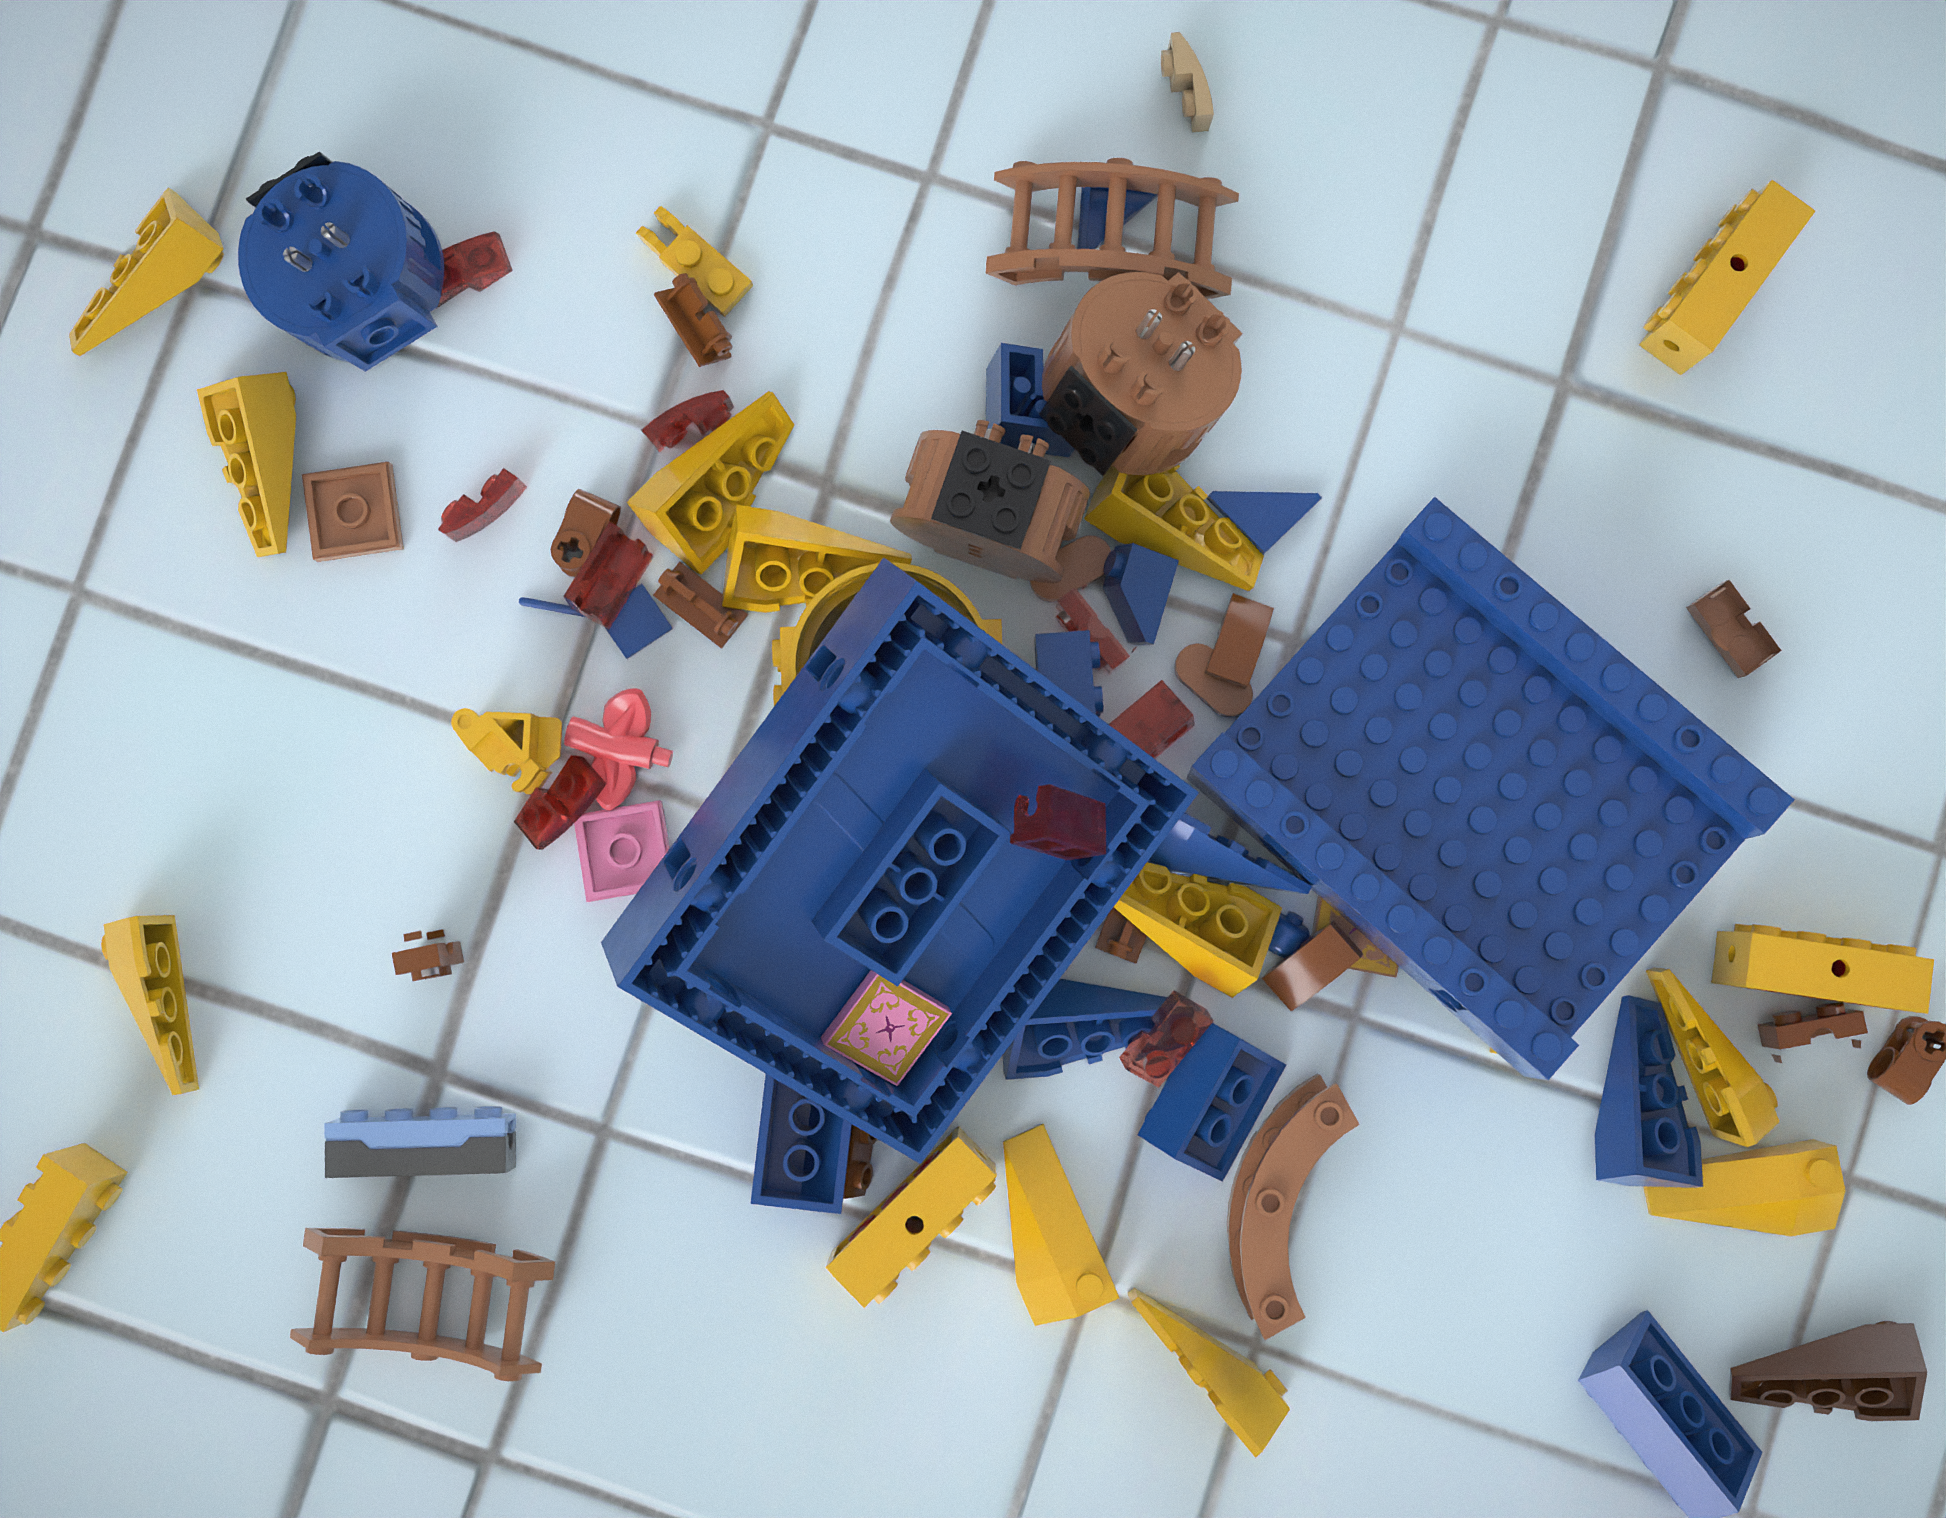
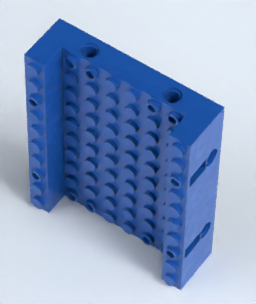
[1186,496,1795,1080]
[601,558,1199,1164]

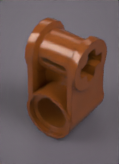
[550,489,621,578]
[1867,1016,1946,1105]

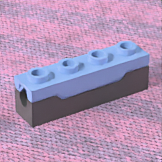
[324,1106,516,1178]

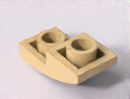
[1161,32,1214,132]

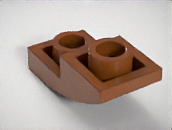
[1204,593,1274,689]
[1262,920,1363,1011]

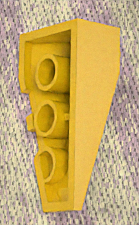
[69,187,224,356]
[197,372,296,557]
[627,391,795,575]
[722,505,912,613]
[1114,862,1282,998]
[101,915,199,1095]
[1646,967,1780,1147]
[1003,1124,1119,1326]
[1643,1139,1846,1237]
[1127,1288,1290,1458]

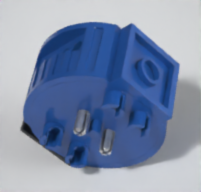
[238,151,445,372]

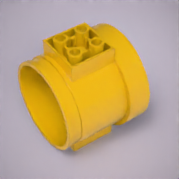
[772,563,1003,706]

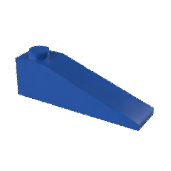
[1148,812,1312,894]
[1003,979,1191,1080]
[1594,995,1703,1188]

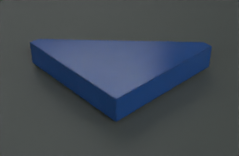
[1077,187,1158,249]
[1207,491,1322,555]

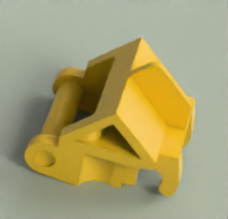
[451,708,562,795]

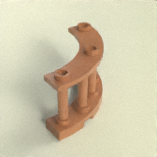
[985,158,1239,299]
[1227,1073,1360,1340]
[290,1228,555,1381]

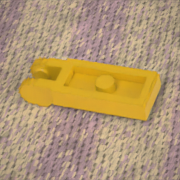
[636,206,753,317]

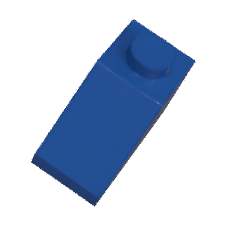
[1102,543,1179,645]

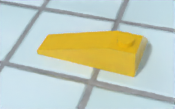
[1084,465,1264,591]

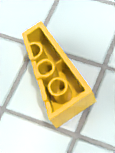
[0,1143,128,1332]

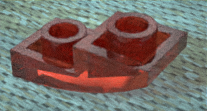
[436,231,513,309]
[641,390,734,452]
[437,468,527,542]
[514,755,607,850]

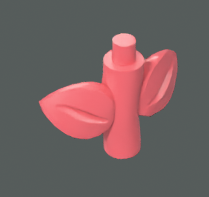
[564,688,673,811]

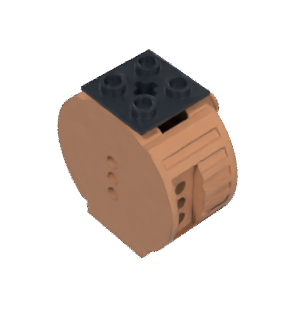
[1039,272,1243,476]
[890,420,1090,583]

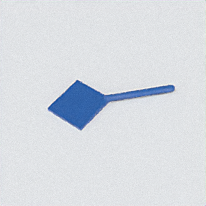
[519,583,673,659]

